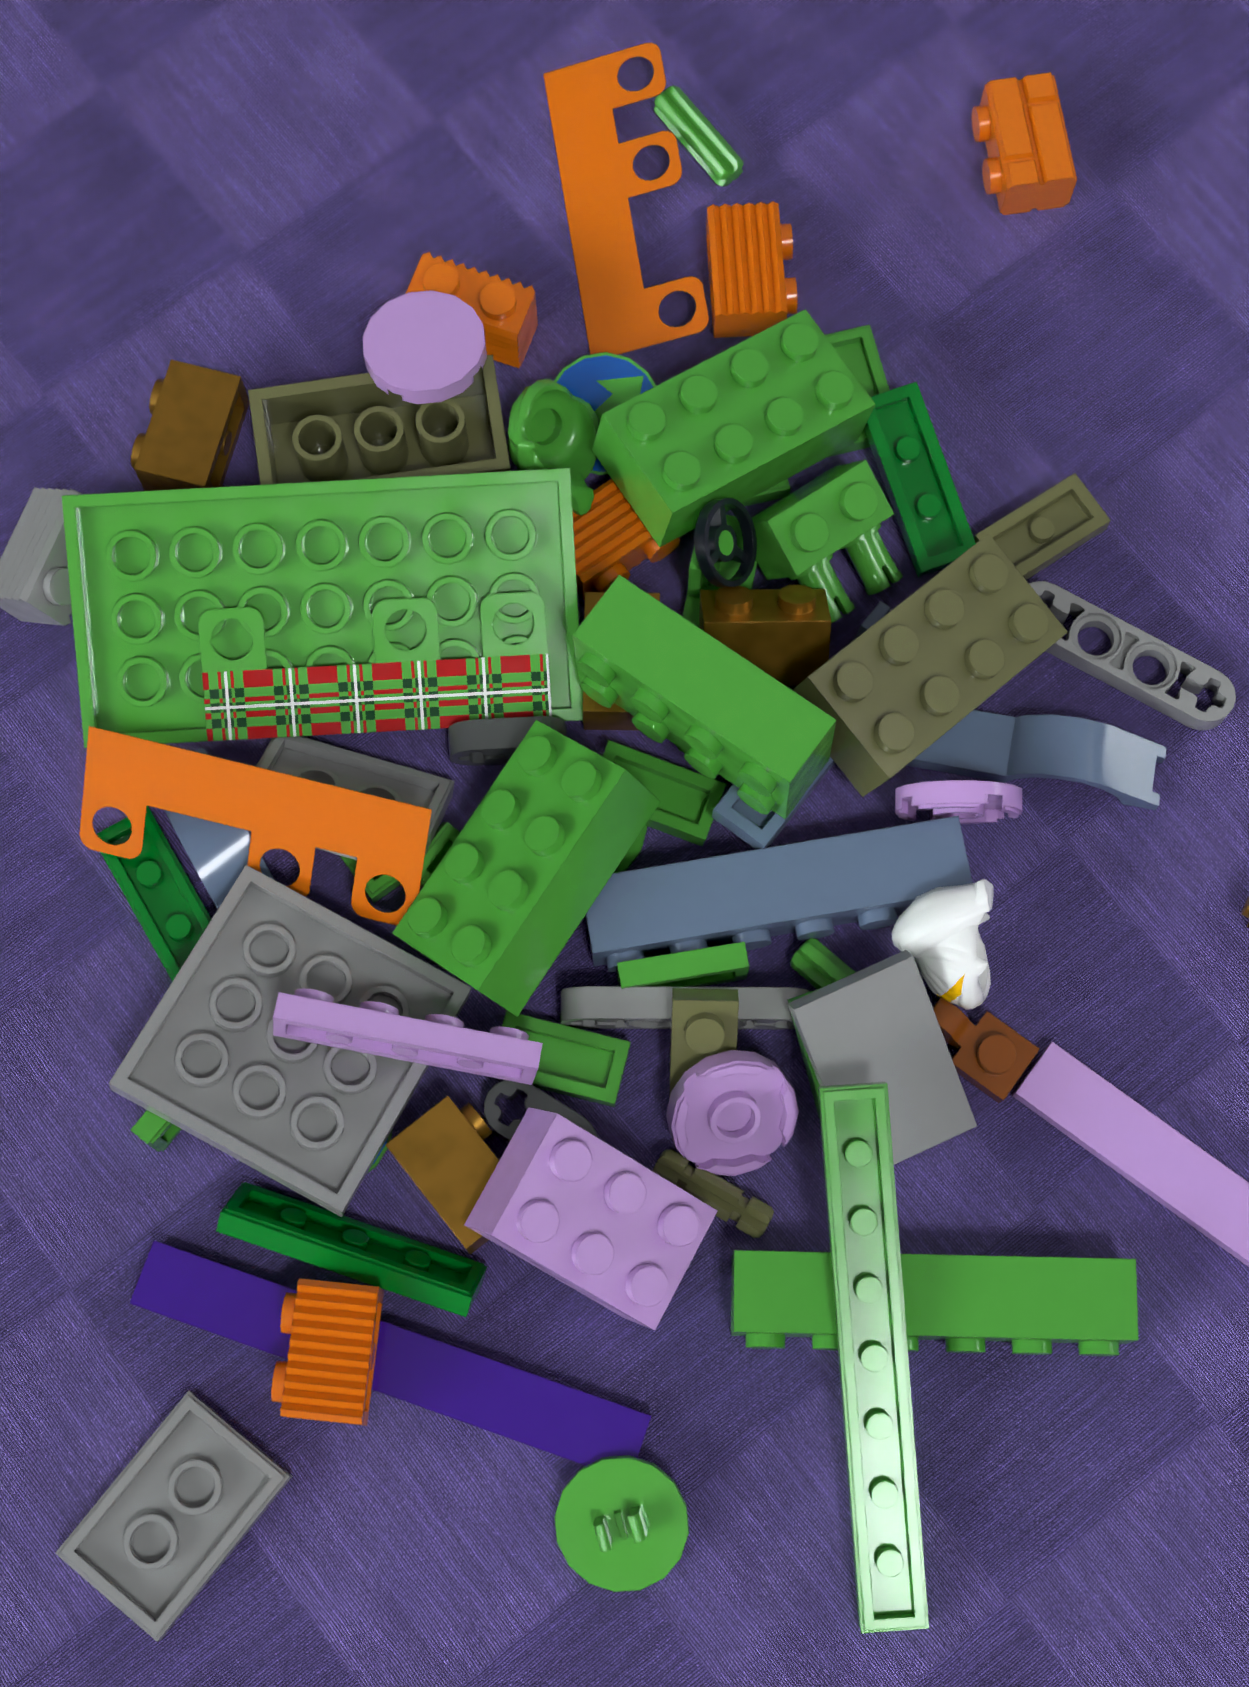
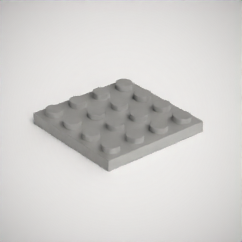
[109,865,472,1217]

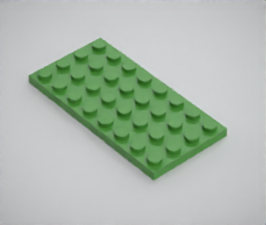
[62,468,583,748]

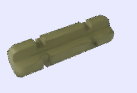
[652,1149,774,1238]

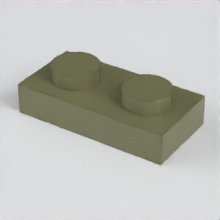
[974,473,1111,580]
[668,988,739,1103]

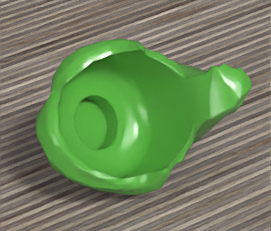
[507,378,599,516]

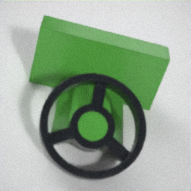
[682,498,758,628]

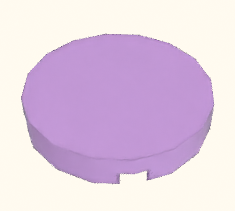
[362,290,487,404]
[895,780,1022,824]
[666,1050,799,1176]

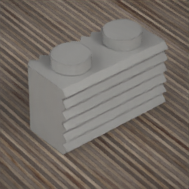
[0,487,81,626]

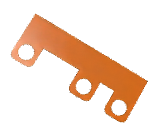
[543,43,709,355]
[79,726,432,926]

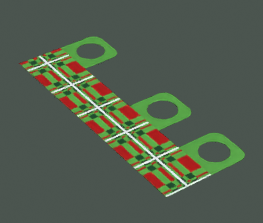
[198,592,552,741]

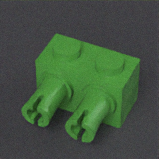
[738,460,903,623]

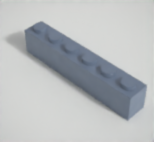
[585,816,973,972]

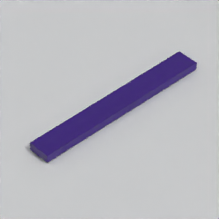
[130,1241,651,1466]

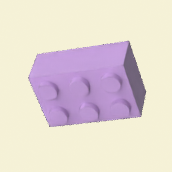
[464,1107,717,1330]

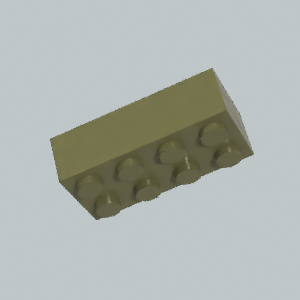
[248,355,511,484]
[793,534,1068,797]

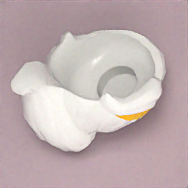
[892,879,994,1010]

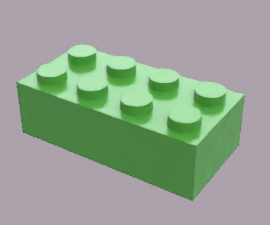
[592,309,876,547]
[572,575,836,820]
[392,720,661,1017]

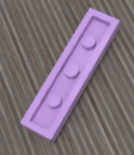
[273,988,543,1085]

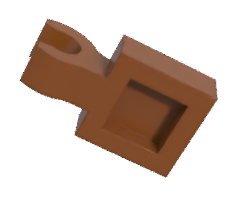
[933,997,1039,1103]

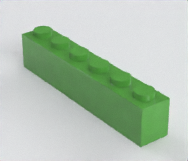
[731,1250,1139,1356]

